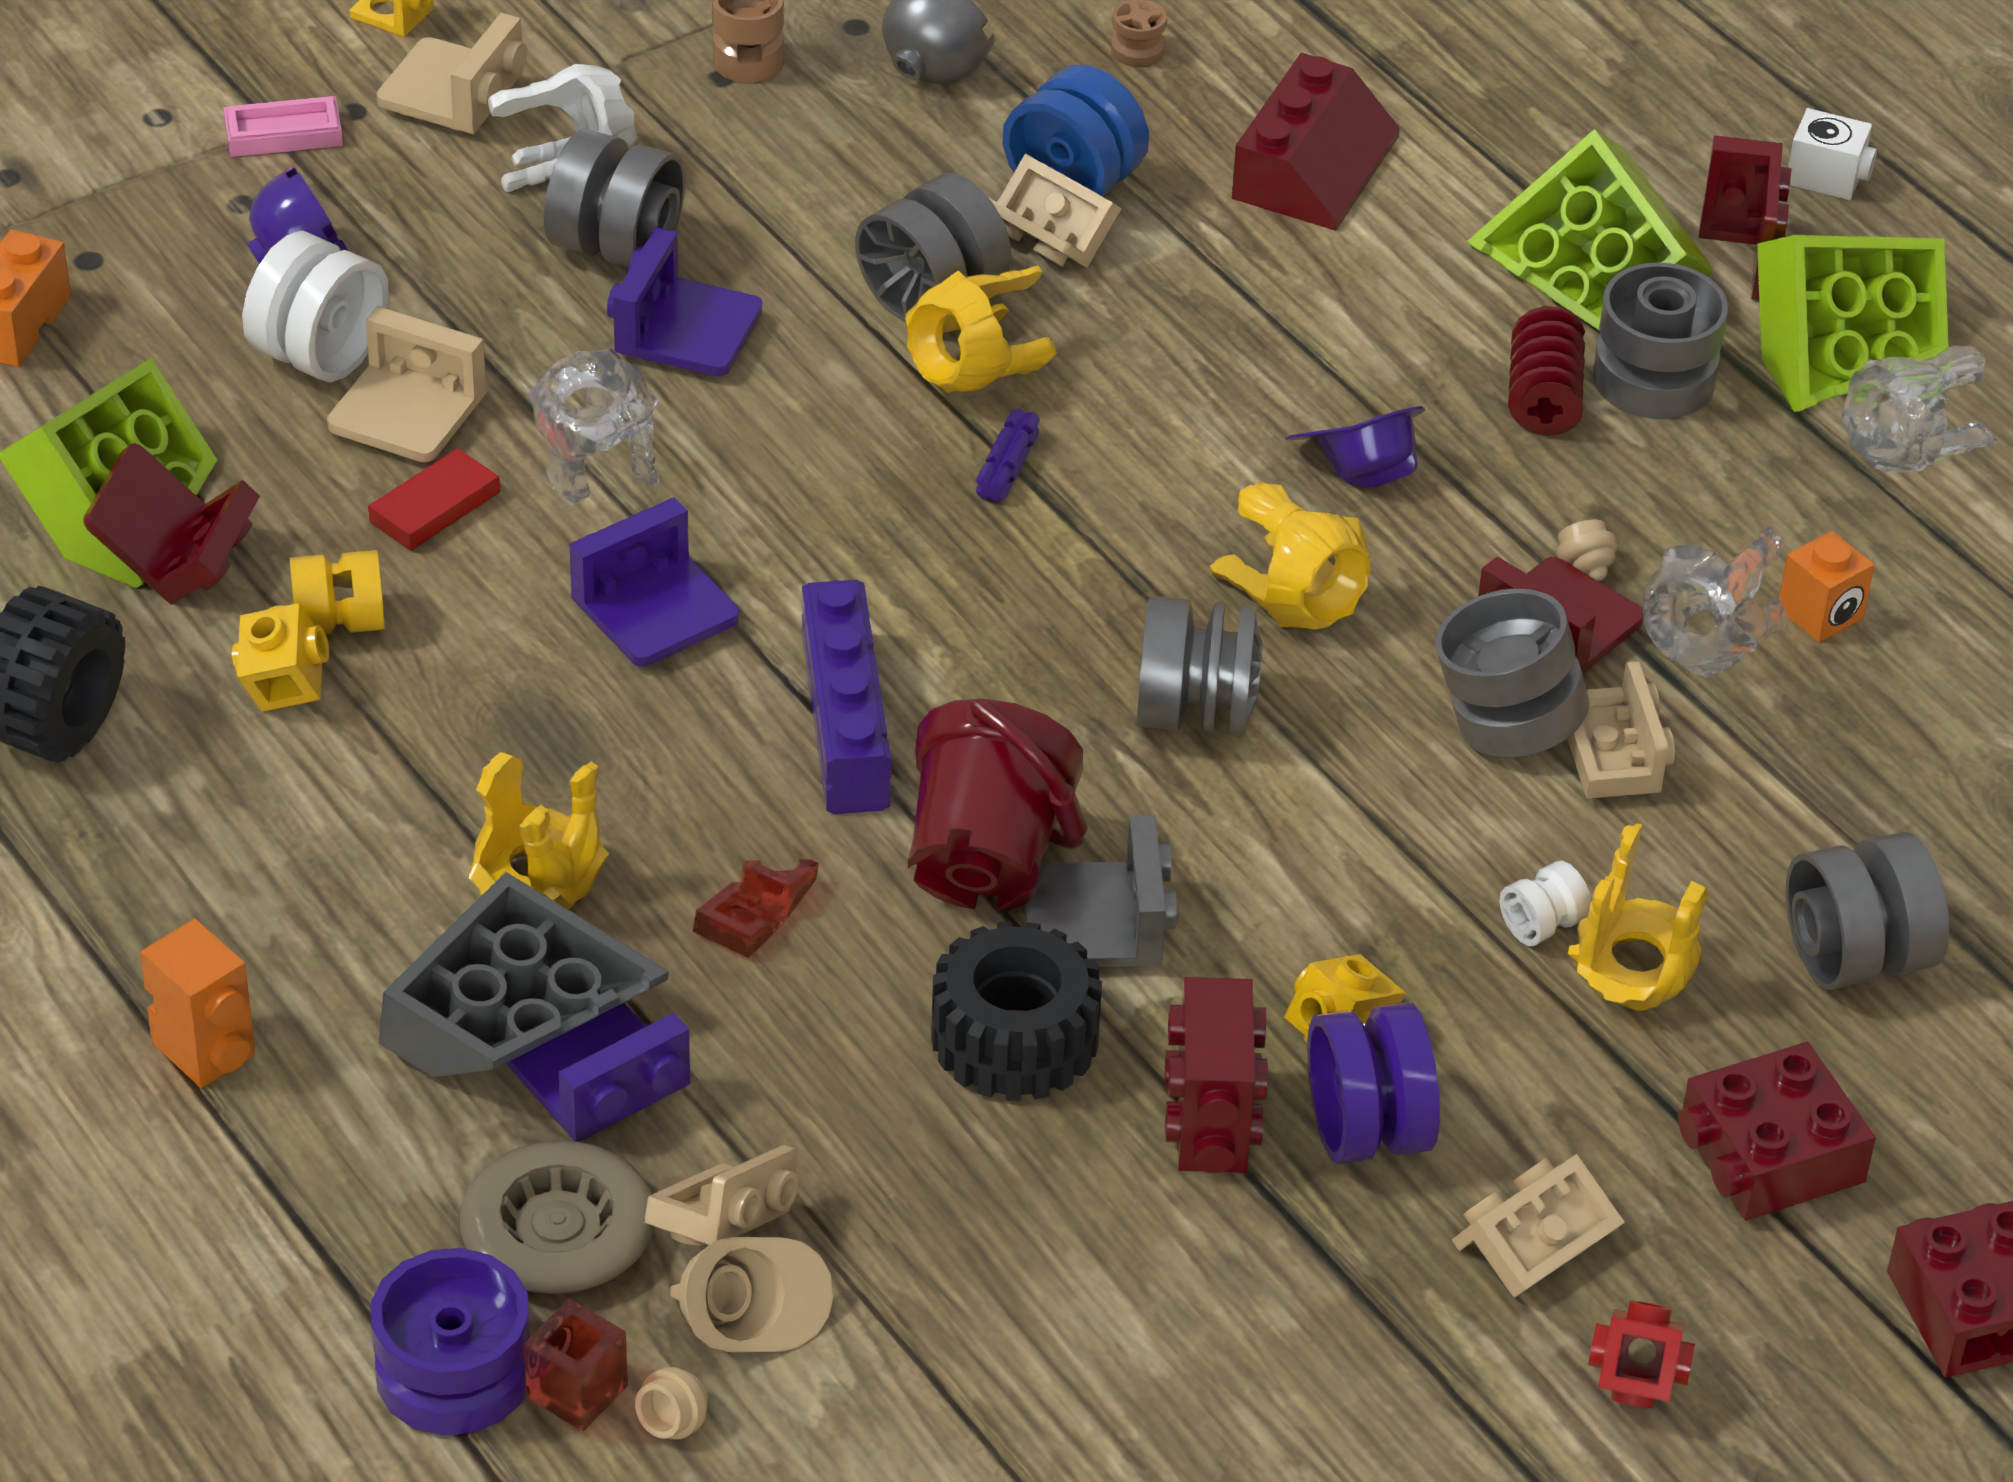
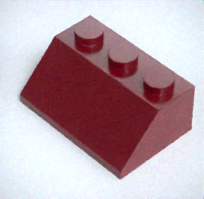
[1232,53,1400,231]

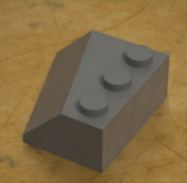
[379,872,669,1077]

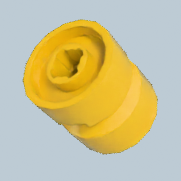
[289,550,385,635]

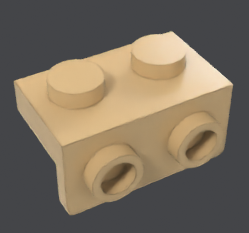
[988,154,1122,268]
[1567,661,1675,799]
[644,1145,799,1245]

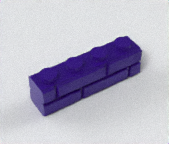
[802,580,891,814]

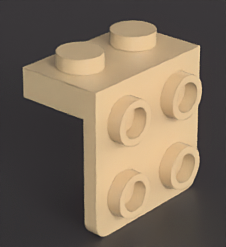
[377,13,527,134]
[327,306,486,462]

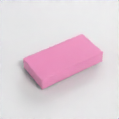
[223,96,343,157]

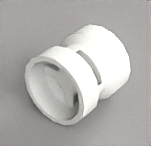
[1499,860,1592,946]

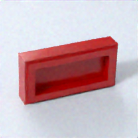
[368,448,500,550]

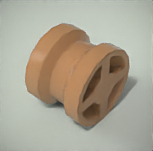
[1111,0,1167,67]

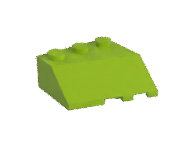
[1466,129,1714,331]
[1757,235,1949,412]
[0,357,217,588]

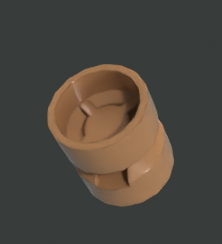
[712,0,784,83]

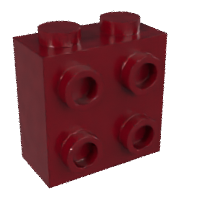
[1164,977,1268,1173]
[1678,1041,1876,1221]
[1887,1201,2013,1378]

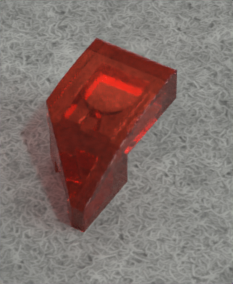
[693,859,819,958]

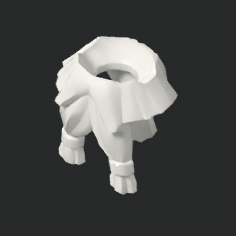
[488,64,638,192]

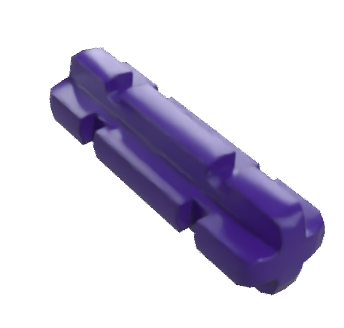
[976,408,1040,503]

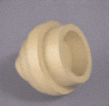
[1556,519,1618,582]
[635,1367,708,1439]

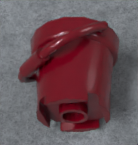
[908,698,1088,911]

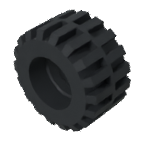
[0,585,126,763]
[931,921,1102,1101]

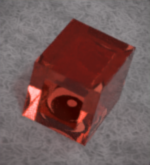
[524,1298,628,1432]

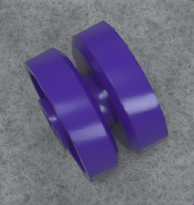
[1307,1002,1440,1164]
[370,1248,533,1436]

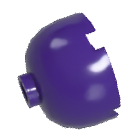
[247,166,349,264]

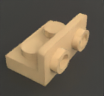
[1452,1154,1625,1298]

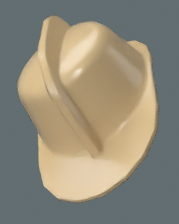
[670,1237,834,1352]

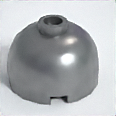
[882,0,995,84]

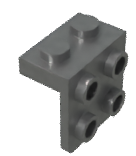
[1024,815,1177,967]

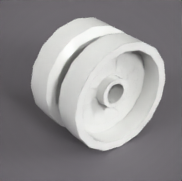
[242,231,389,383]

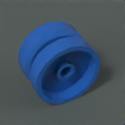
[1002,65,1149,197]

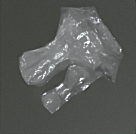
[1842,345,1997,475]
[528,349,659,505]
[1642,527,1787,678]

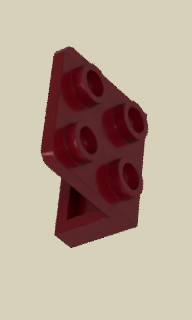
[1698,135,1792,300]
[83,443,260,605]
[1478,556,1645,674]

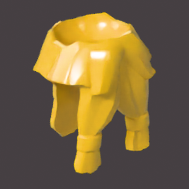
[905,265,1057,393]
[1209,482,1370,630]
[468,752,609,910]
[1568,823,1708,1011]

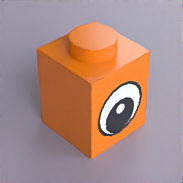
[1777,531,1875,643]

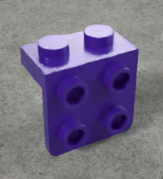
[607,227,762,376]
[569,497,739,667]
[507,1003,690,1142]

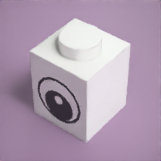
[1788,108,1877,201]

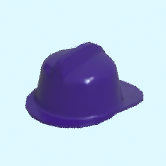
[1285,406,1425,488]

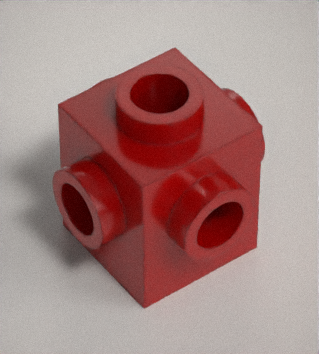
[1588,1300,1695,1408]

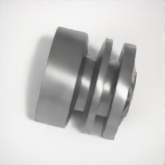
[1137,596,1263,736]

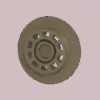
[459,1140,654,1294]

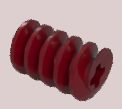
[1508,306,1586,435]

